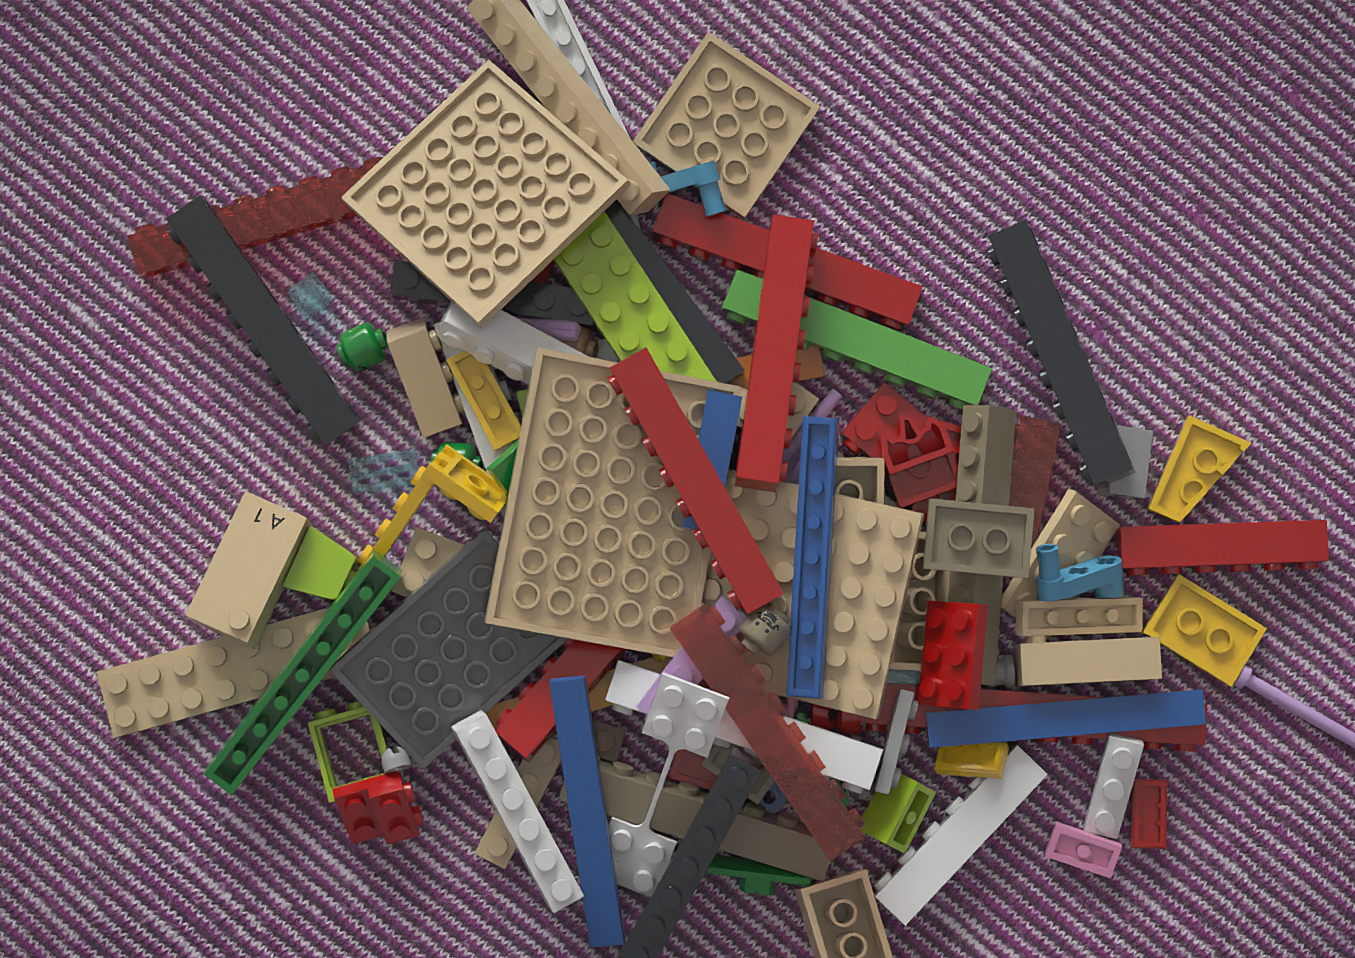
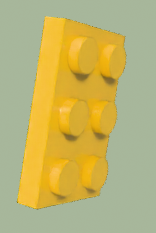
[1142,574,1267,687]

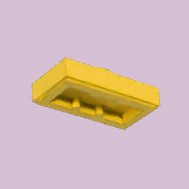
[934,742,1009,779]

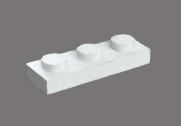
[1083,733,1144,839]

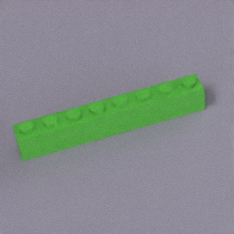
[722,270,992,411]

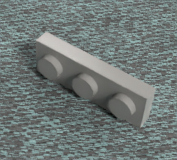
[873,689,918,795]

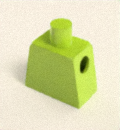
[283,527,358,601]

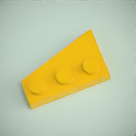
[1146,415,1251,523]

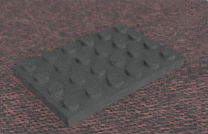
[329,528,569,769]

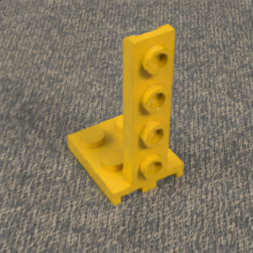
[356,445,508,573]

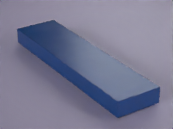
[681,390,742,530]

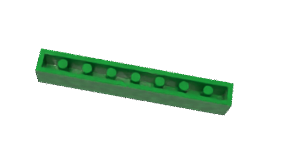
[204,550,402,795]

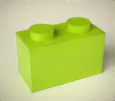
[857,774,936,854]

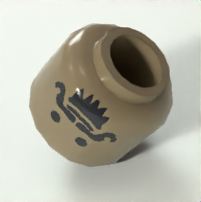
[739,603,791,656]

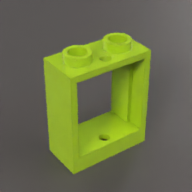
[308,701,390,803]

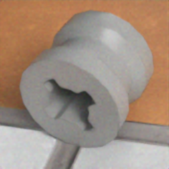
[985,655,1015,690]

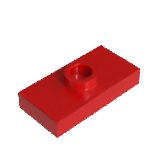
[1130,779,1167,849]

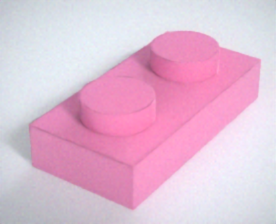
[1045,822,1122,878]

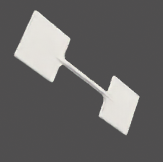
[609,672,729,897]

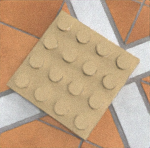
[633,32,820,219]

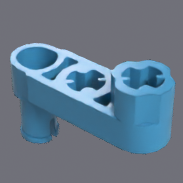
[650,160,727,216]
[1036,544,1124,602]

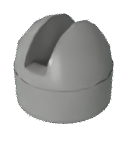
[382,746,411,774]

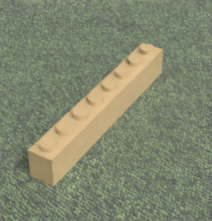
[466,0,671,215]

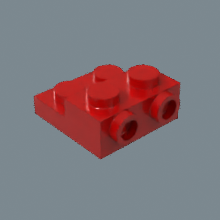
[840,382,927,477]
[333,770,424,845]

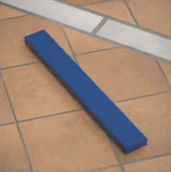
[786,416,840,699]
[549,675,626,948]
[925,689,1206,748]

